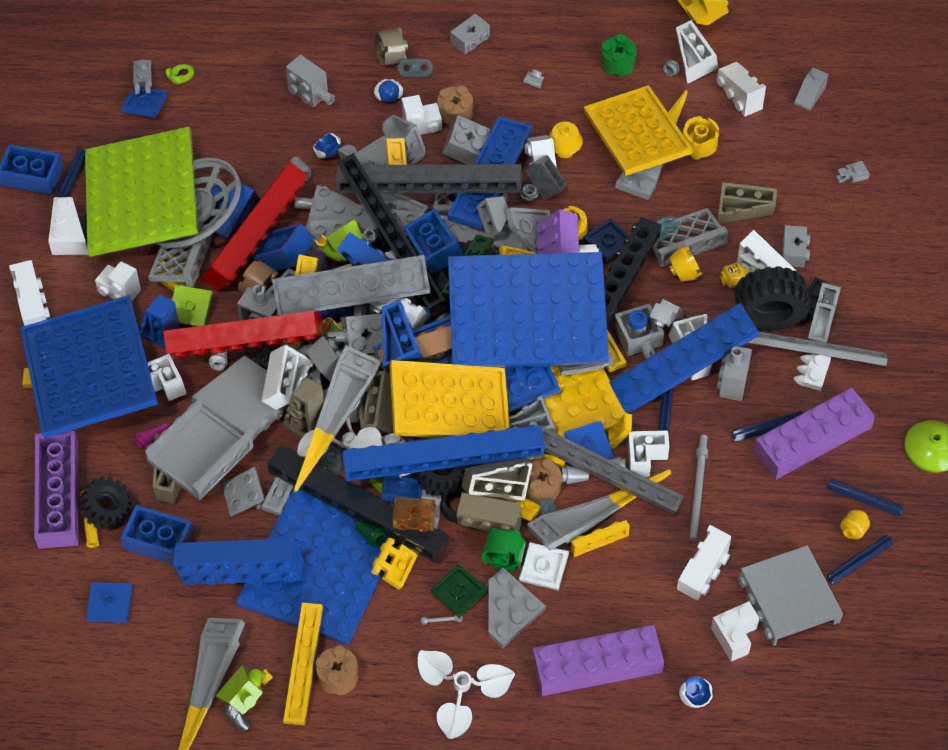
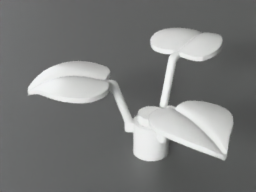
[297,400,383,457]
[418,650,515,739]

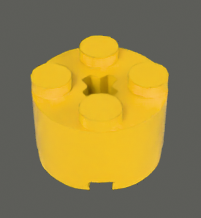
[683,116,719,160]

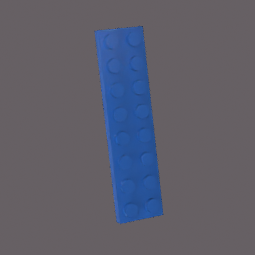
[447,117,532,230]
[609,303,760,414]

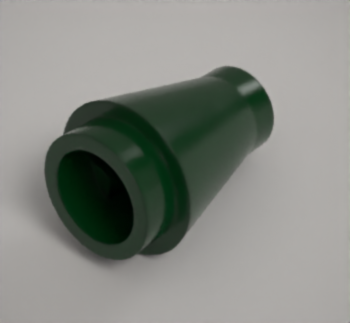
[355,520,385,546]

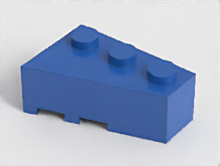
[211,184,260,241]
[337,232,394,266]
[139,294,180,349]
[382,300,423,372]

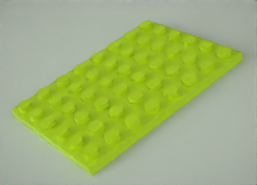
[85,127,198,257]

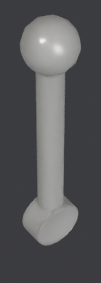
[420,615,463,625]

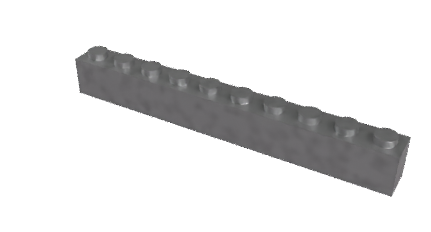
[336,164,522,194]

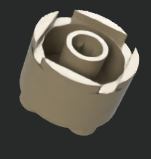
[374,27,408,66]

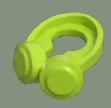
[166,64,194,85]

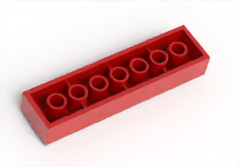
[200,162,307,292]
[163,311,325,358]

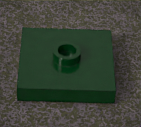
[430,564,487,618]

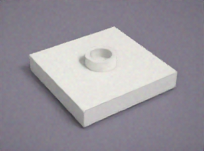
[519,542,569,591]

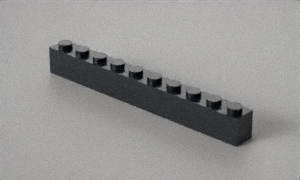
[338,153,447,317]
[267,445,449,563]

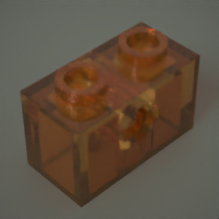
[393,497,436,532]

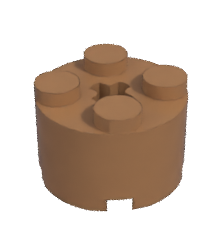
[438,86,473,127]
[238,260,279,294]
[525,459,562,505]
[316,645,359,695]

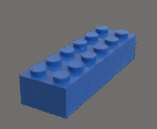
[173,538,304,586]

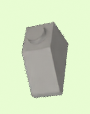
[794,67,828,111]
[476,196,508,239]

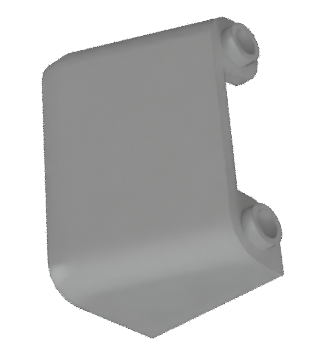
[337,115,426,165]

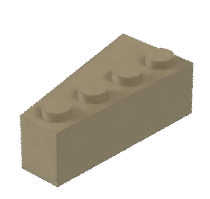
[282,377,324,438]

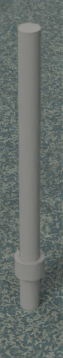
[689,435,708,541]

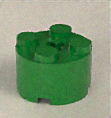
[601,34,637,77]
[481,528,526,571]

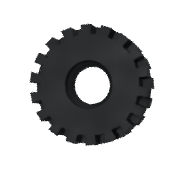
[416,466,467,497]
[79,476,133,530]

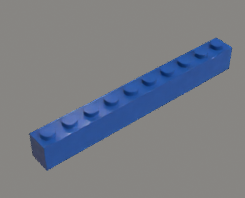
[342,425,545,481]

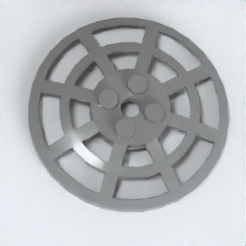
[155,158,241,248]

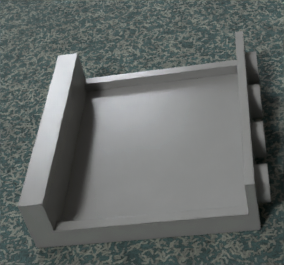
[192,356,290,441]
[145,399,253,500]
[738,545,843,646]

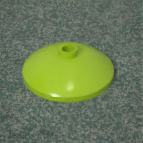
[904,420,948,473]

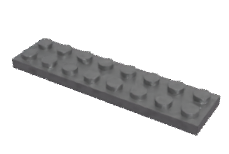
[272,255,430,315]

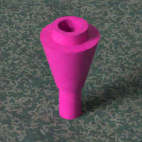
[135,423,169,450]

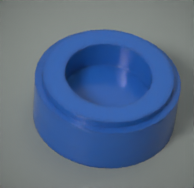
[628,310,647,330]

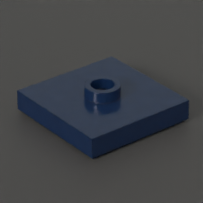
[583,218,629,263]

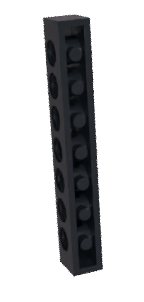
[604,217,662,329]

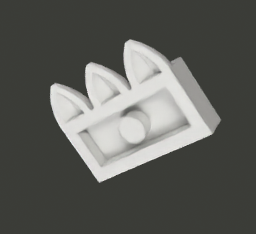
[794,353,831,391]

